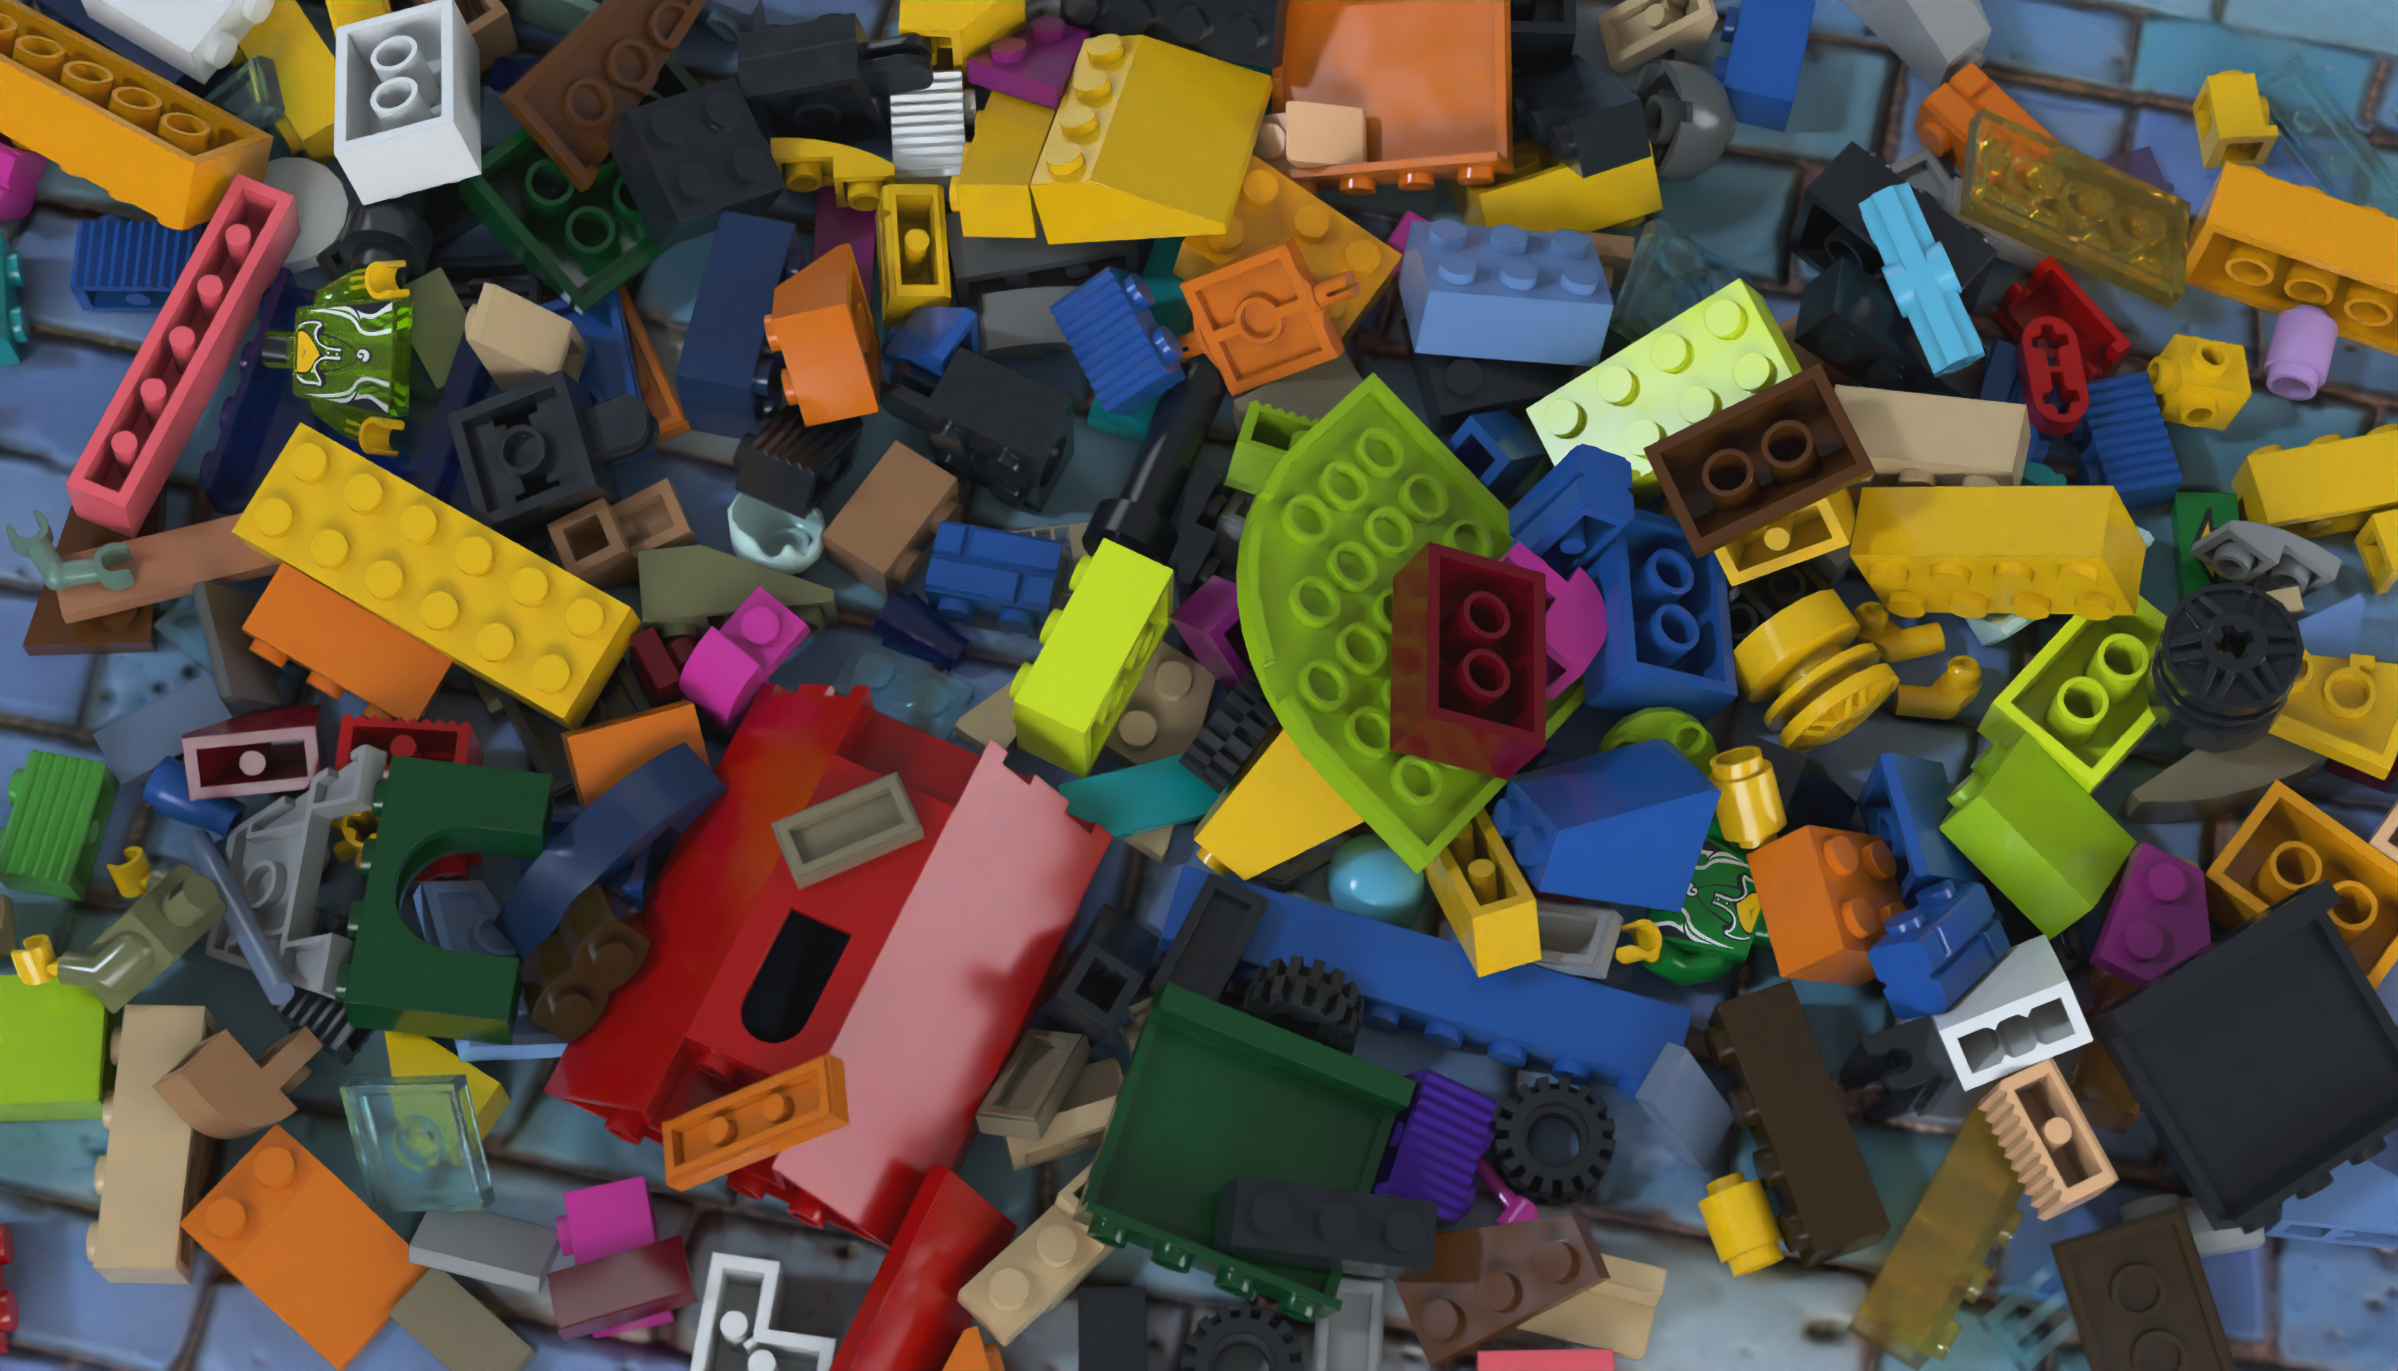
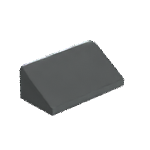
[192,581,282,717]

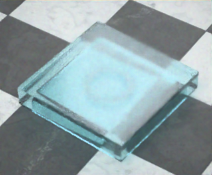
[340,1074,496,1212]

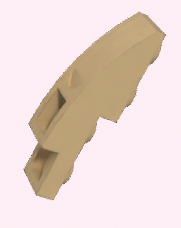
[957,1162,1115,1347]

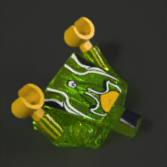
[262,260,413,457]

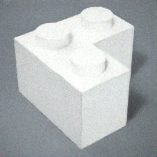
[690,1252,839,1371]

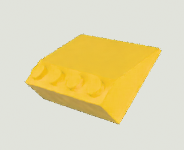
[1030,34,1273,245]

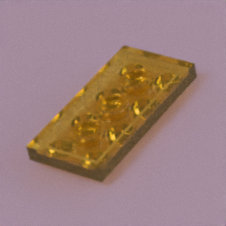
[1959,108,2190,309]

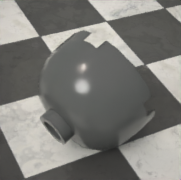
[1631,59,1736,181]

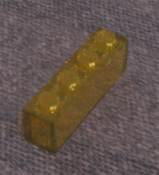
[1846,1090,2026,1371]

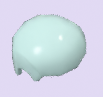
[727,493,826,575]

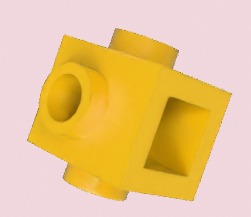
[2147,334,2252,431]

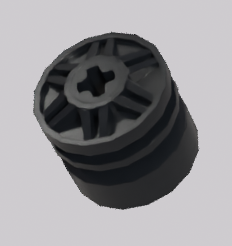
[2145,582,2304,753]

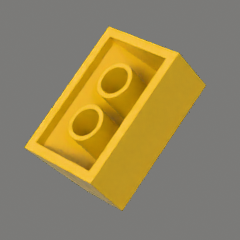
[1445,138,1663,232]

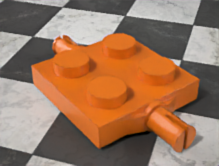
[1176,236,1360,397]

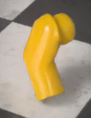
[1893,655,1982,720]

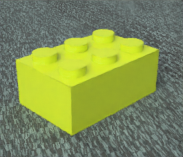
[1009,538,1174,778]
[1977,595,2167,796]

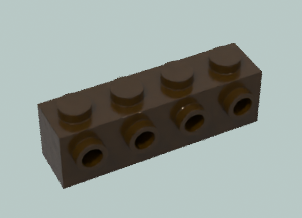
[1704,980,1891,1268]

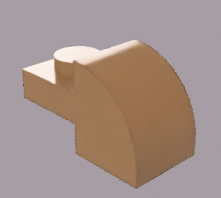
[546,478,697,589]

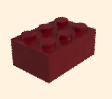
[1389,542,1546,780]

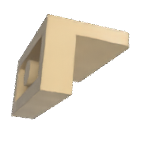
[1003,1058,1124,1172]
[1513,1253,1667,1361]

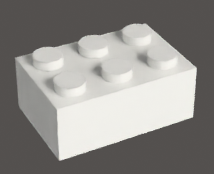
[334,0,482,206]

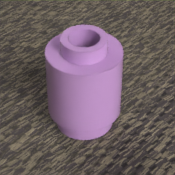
[2263,305,2339,401]

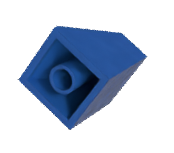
[1491,738,1721,912]

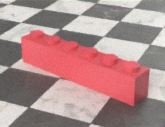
[65,173,301,539]

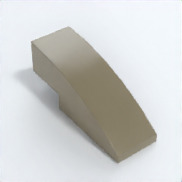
[2117,733,2328,824]

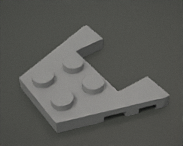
[205,744,387,999]

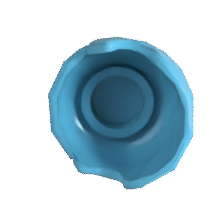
[1326,833,1426,928]

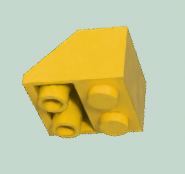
[898,0,1027,89]

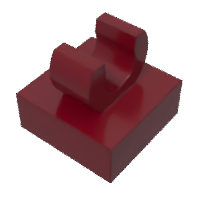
[629,627,696,708]

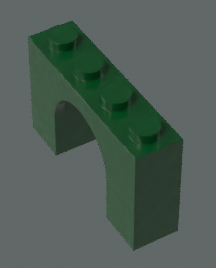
[335,755,555,1046]

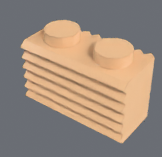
[1978,1057,2120,1221]

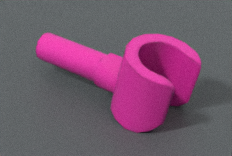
[1475,1157,1538,1225]

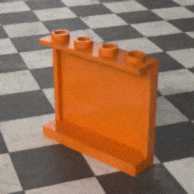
[1272,0,1513,197]

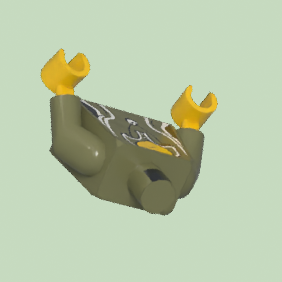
[10,846,227,1014]

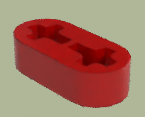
[2016,316,2089,436]

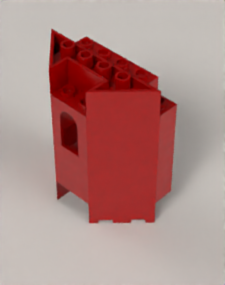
[543,683,1113,1250]

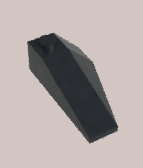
[1401,318,1655,437]

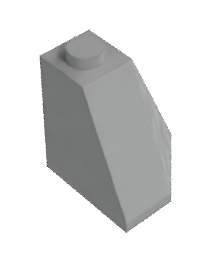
[1841,0,1992,91]

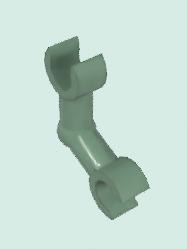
[6,510,135,591]

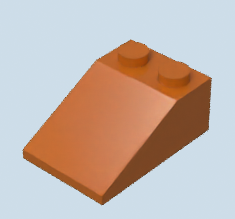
[179,1123,431,1371]

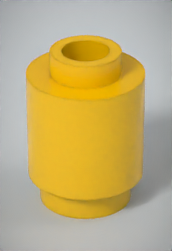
[1708,746,1787,849]
[1697,1172,1784,1277]

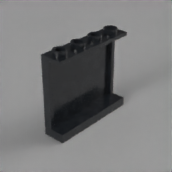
[2087,879,2398,1234]

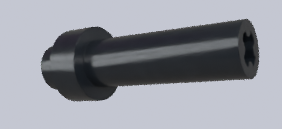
[339,188,433,301]
[1082,362,1228,566]

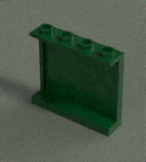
[1072,982,1416,1323]

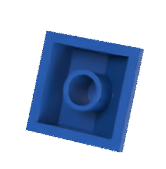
[1857,752,1983,910]

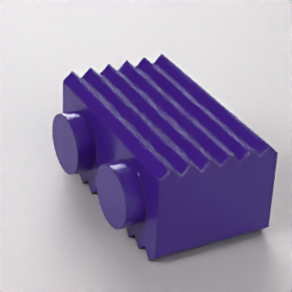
[1370,1068,1497,1229]

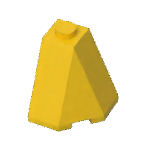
[1194,720,1365,881]

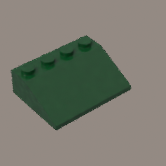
[458,53,700,316]

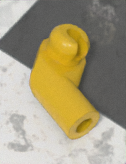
[1854,601,1945,663]

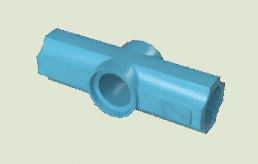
[1858,182,1985,378]

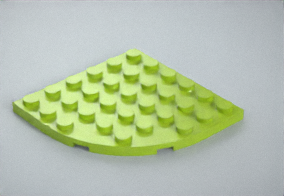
[1236,372,1586,874]

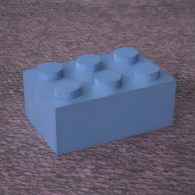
[1398,219,1614,367]

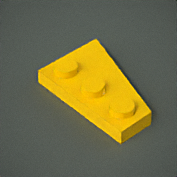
[2221,648,2398,781]

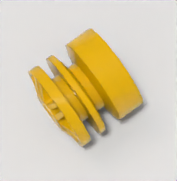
[1733,589,1900,755]

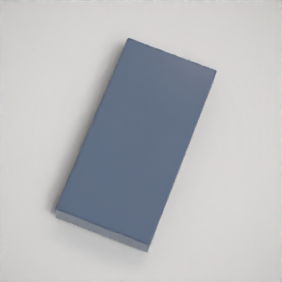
[93,673,233,794]
[1635,1042,1735,1171]

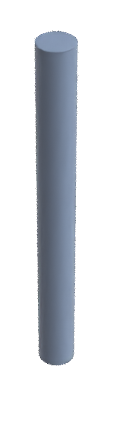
[185,830,295,1005]

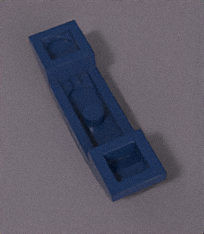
[493,742,728,960]

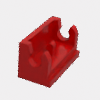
[1991,255,2132,382]

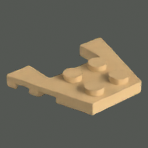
[954,641,1217,865]

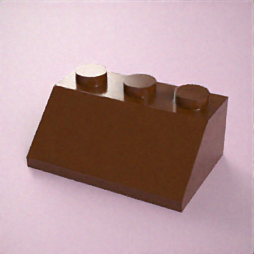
[1643,363,1876,559]

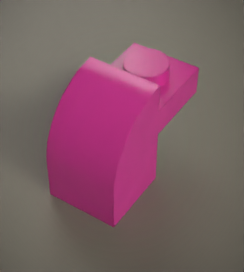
[1498,541,1607,701]
[679,586,811,739]

